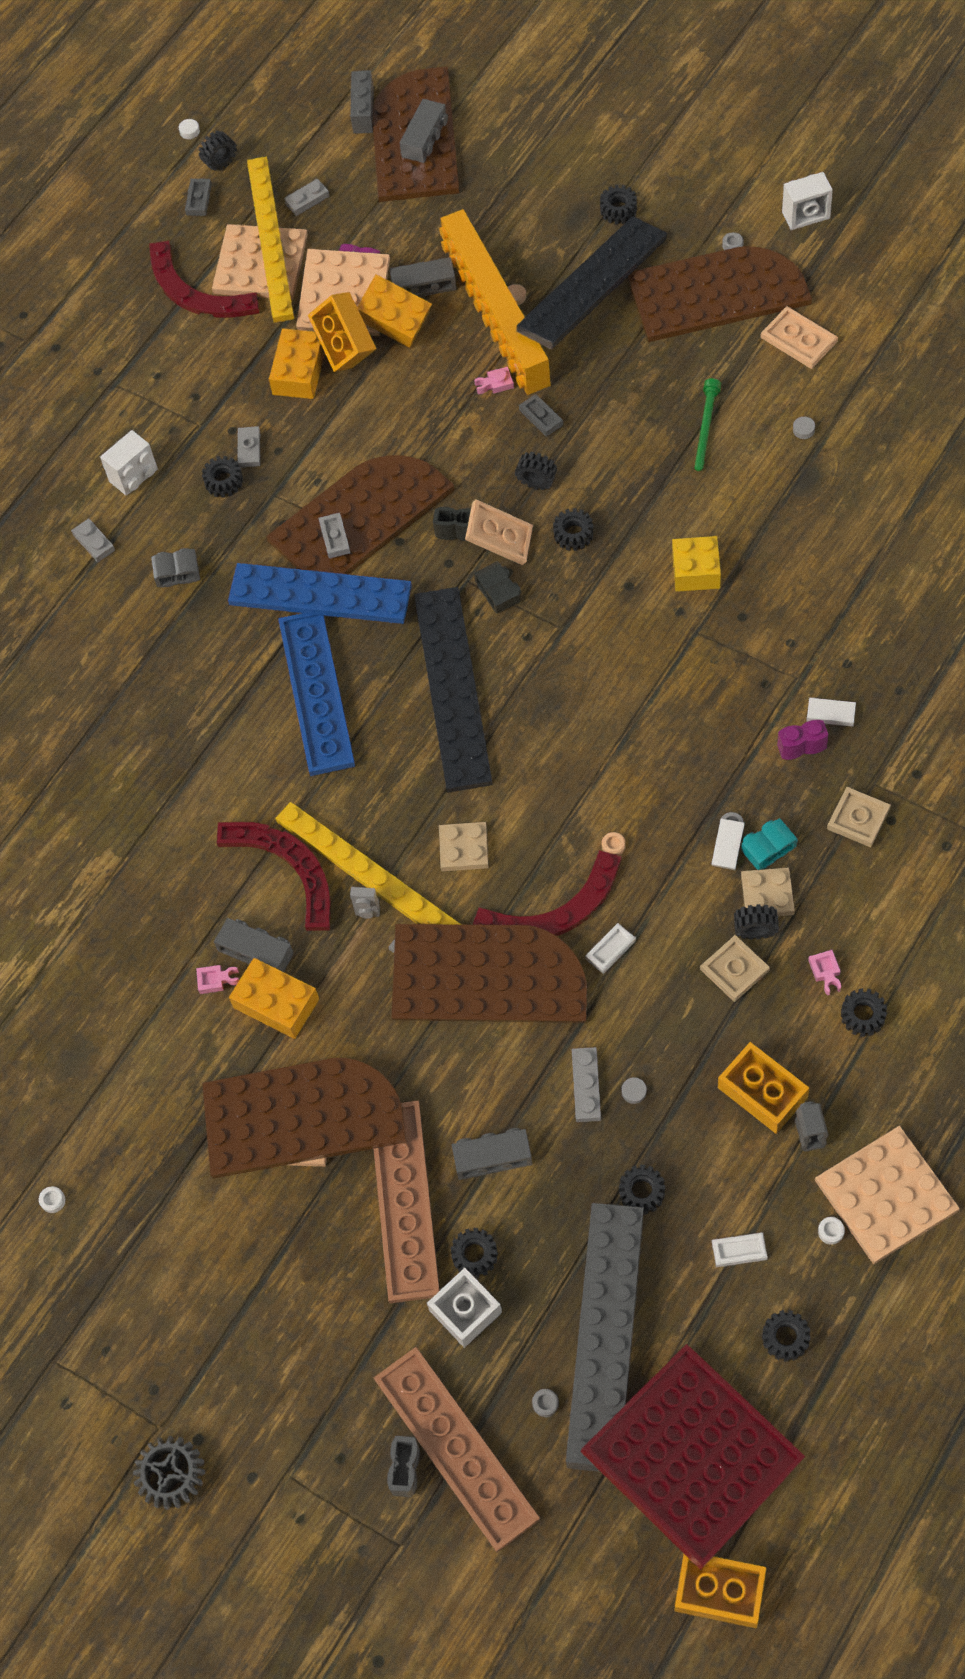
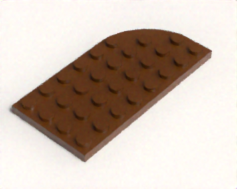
[372,66,459,202]
[627,246,812,343]
[266,455,455,575]
[391,924,587,1023]
[202,1058,407,1179]

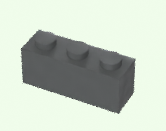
[350,70,374,134]
[400,99,448,163]
[390,257,456,297]
[214,918,294,972]
[452,1128,533,1180]

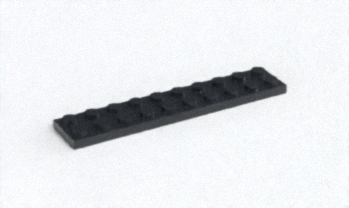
[516,216,667,349]
[414,587,493,793]

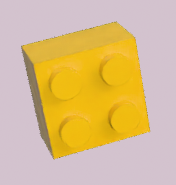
[672,536,721,592]

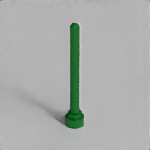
[694,378,721,471]

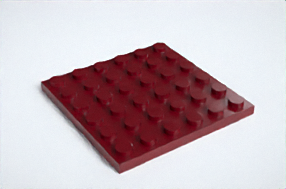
[580,1344,805,1570]

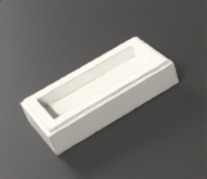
[807,698,856,727]
[712,819,744,870]
[585,923,636,974]
[712,1233,767,1267]

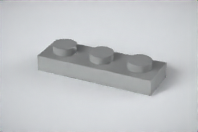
[572,1047,601,1122]

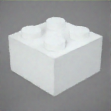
[782,172,832,230]
[100,430,158,496]
[427,1268,502,1348]

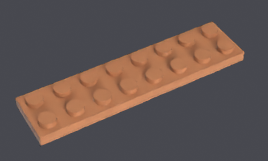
[374,1101,440,1304]
[374,1347,540,1553]

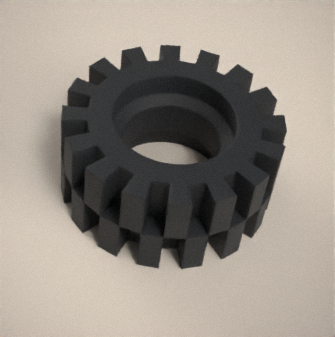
[198,130,237,171]
[600,184,637,224]
[515,452,557,490]
[202,456,243,498]
[553,508,593,551]
[734,904,779,940]
[841,988,887,1037]
[619,1165,665,1215]
[451,1228,498,1278]
[762,1310,810,1362]

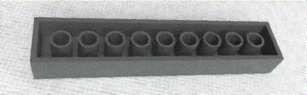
[566,1203,644,1472]

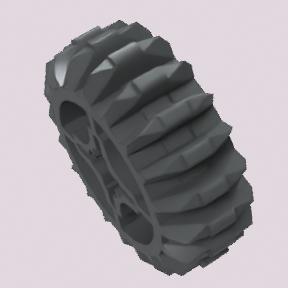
[133,1436,205,1510]

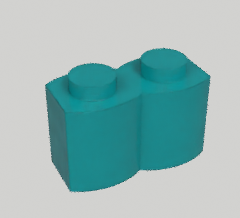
[741,819,798,870]

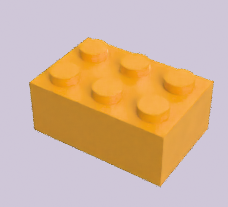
[357,274,432,348]
[308,292,376,372]
[269,328,325,399]
[229,958,319,1039]
[718,1042,809,1134]
[675,1554,766,1628]

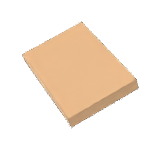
[761,306,838,369]
[465,499,533,565]

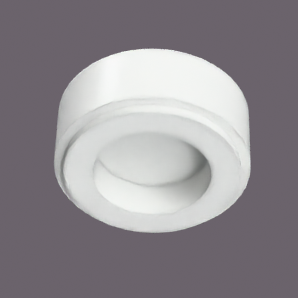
[179,119,200,139]
[39,1186,65,1213]
[818,1217,845,1244]

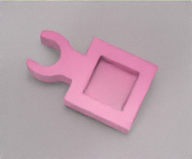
[474,367,514,394]
[808,950,841,995]
[196,965,239,994]

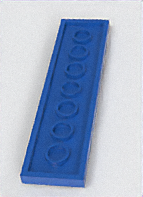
[228,563,412,624]
[278,613,355,776]

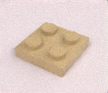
[827,787,891,847]
[439,822,488,871]
[741,868,794,916]
[700,935,770,1002]

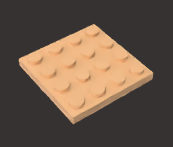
[212,224,308,300]
[296,249,390,336]
[815,1126,960,1264]

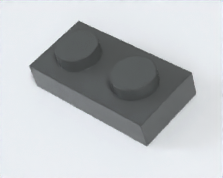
[185,179,212,216]
[519,394,563,437]

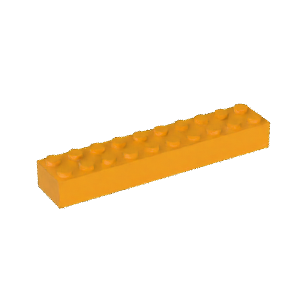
[439,209,551,395]

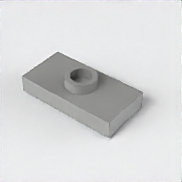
[238,426,260,467]

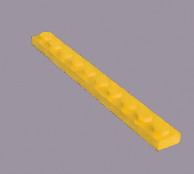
[247,157,294,323]
[275,802,461,925]

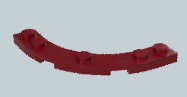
[149,241,260,318]
[216,822,331,931]
[472,850,622,936]

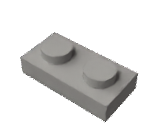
[284,179,329,216]
[319,513,350,558]
[71,519,115,562]
[350,887,380,918]

